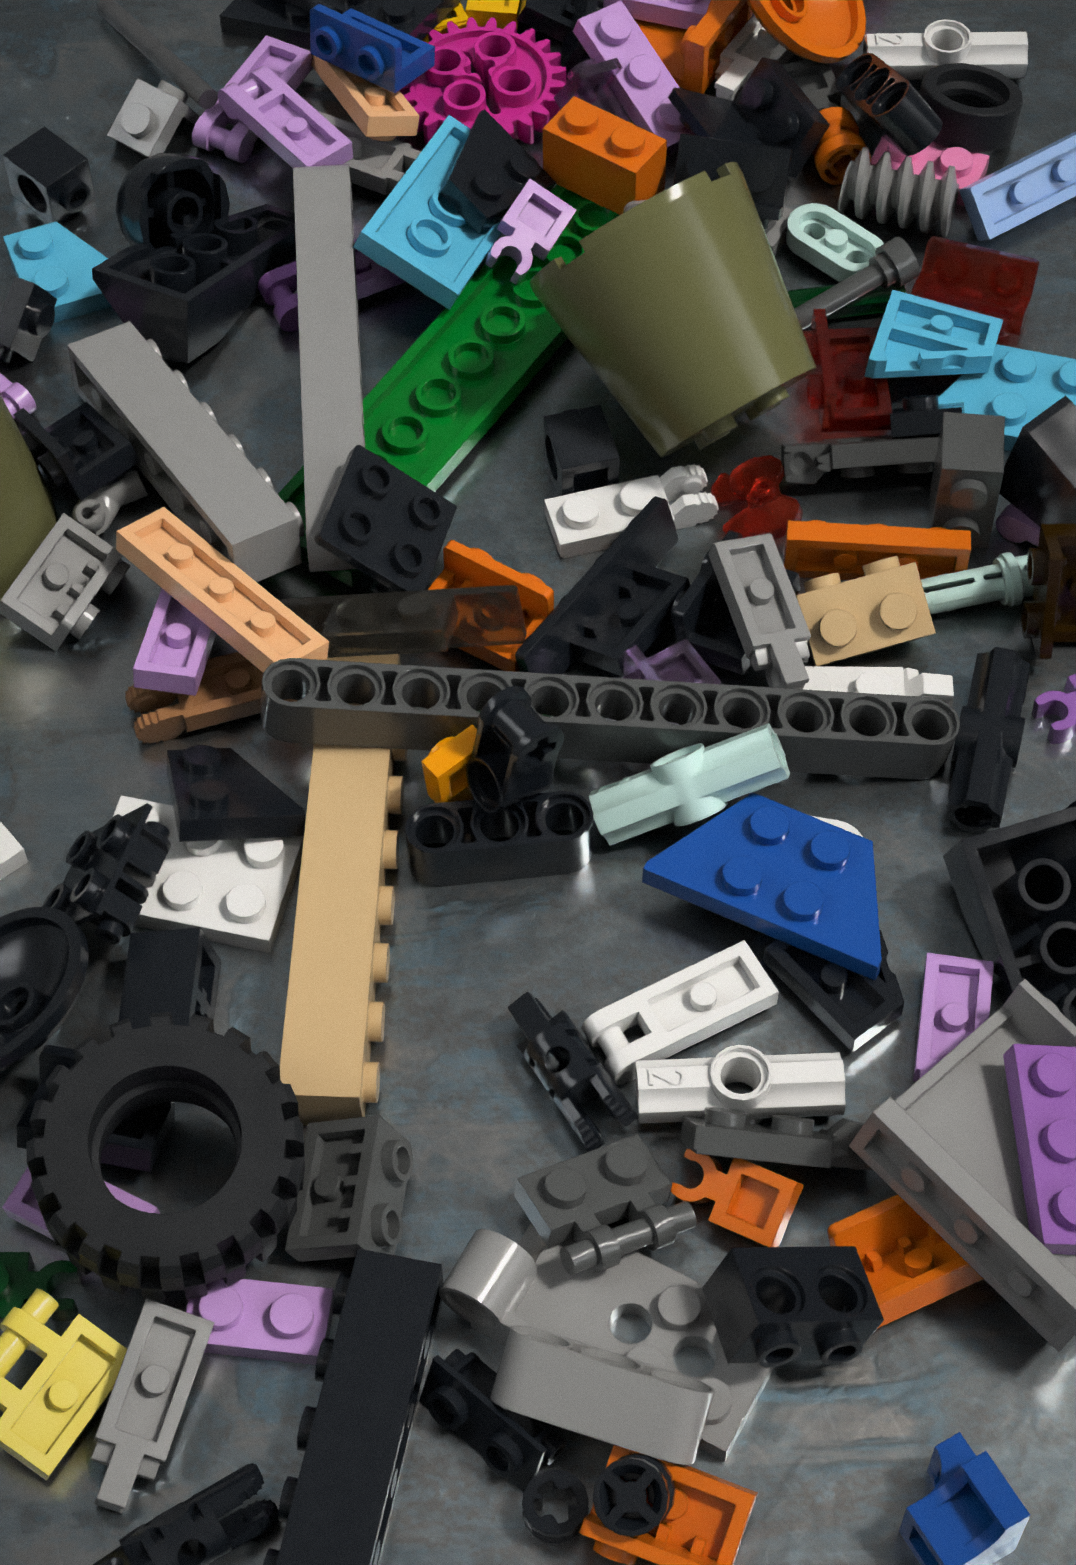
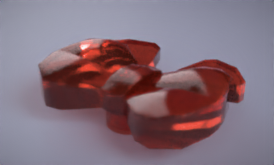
[711,455,803,540]

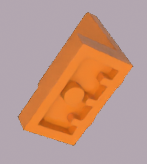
[635,0,753,94]

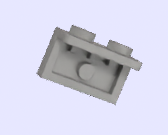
[0,513,131,651]

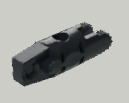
[508,992,639,1152]
[93,1463,280,1565]

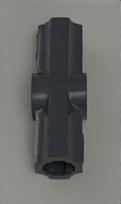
[945,647,1030,834]

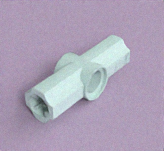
[588,723,790,846]

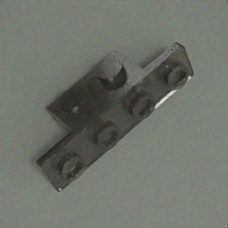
[279,585,527,658]

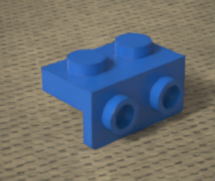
[310,4,435,93]

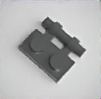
[514,1134,697,1275]

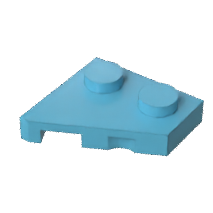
[3,222,112,324]

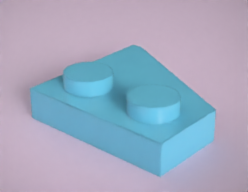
[864,290,1003,379]

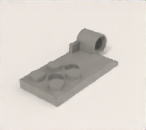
[439,1223,775,1462]

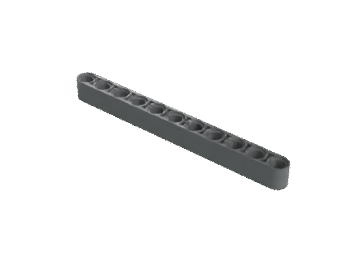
[260,658,960,779]

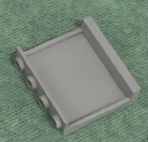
[849,979,1076,1352]

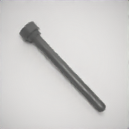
[794,237,920,330]

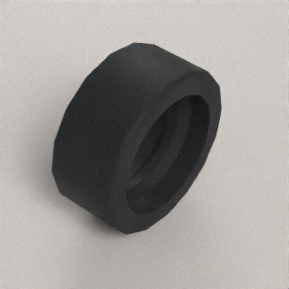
[919,63,1023,153]

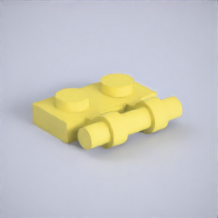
[0,1288,127,1481]

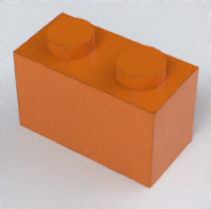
[542,96,667,215]

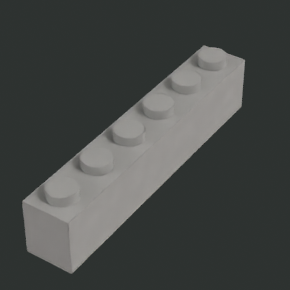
[67,321,305,582]

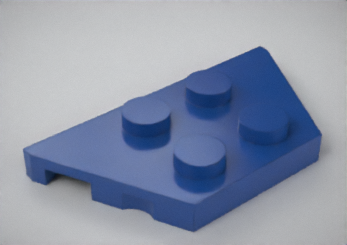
[642,793,882,980]

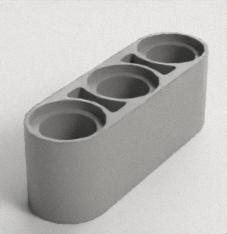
[490,1325,715,1465]

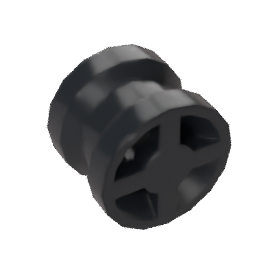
[593,1453,676,1537]

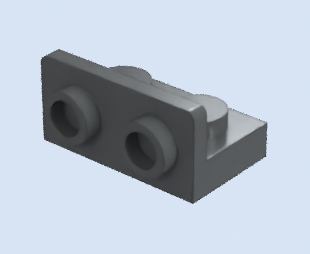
[285,1115,413,1262]

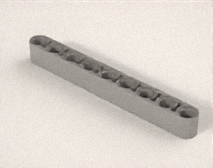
[293,164,365,572]

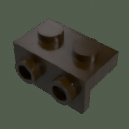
[1021,523,1076,660]

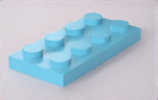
[353,115,502,310]

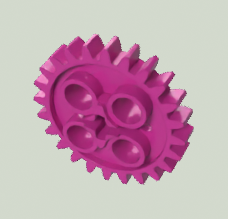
[399,17,566,145]

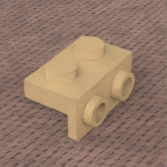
[796,556,936,666]

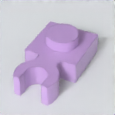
[486,179,576,284]

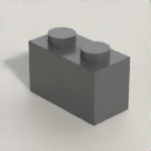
[929,412,1005,549]

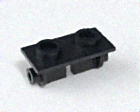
[419,1349,567,1492]

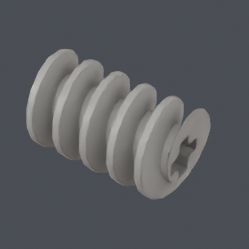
[838,147,959,238]

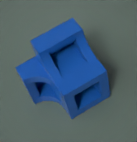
[899,1432,1030,1565]

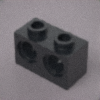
[702,1246,884,1367]

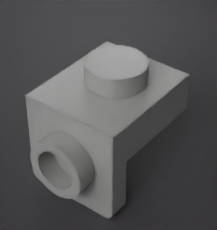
[107,78,200,158]

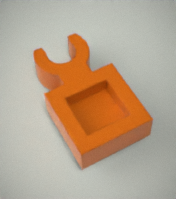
[671,1149,804,1247]

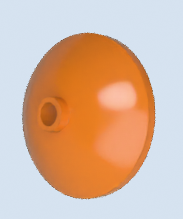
[746,0,866,63]

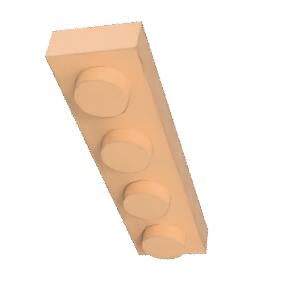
[116,507,329,673]

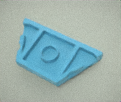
[938,344,1076,452]

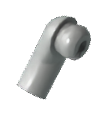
[72,468,148,536]

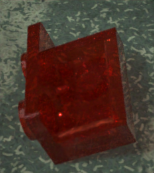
[911,236,1040,337]
[803,308,892,433]

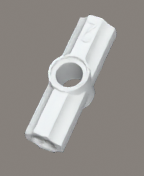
[863,19,1028,83]
[635,1045,846,1124]

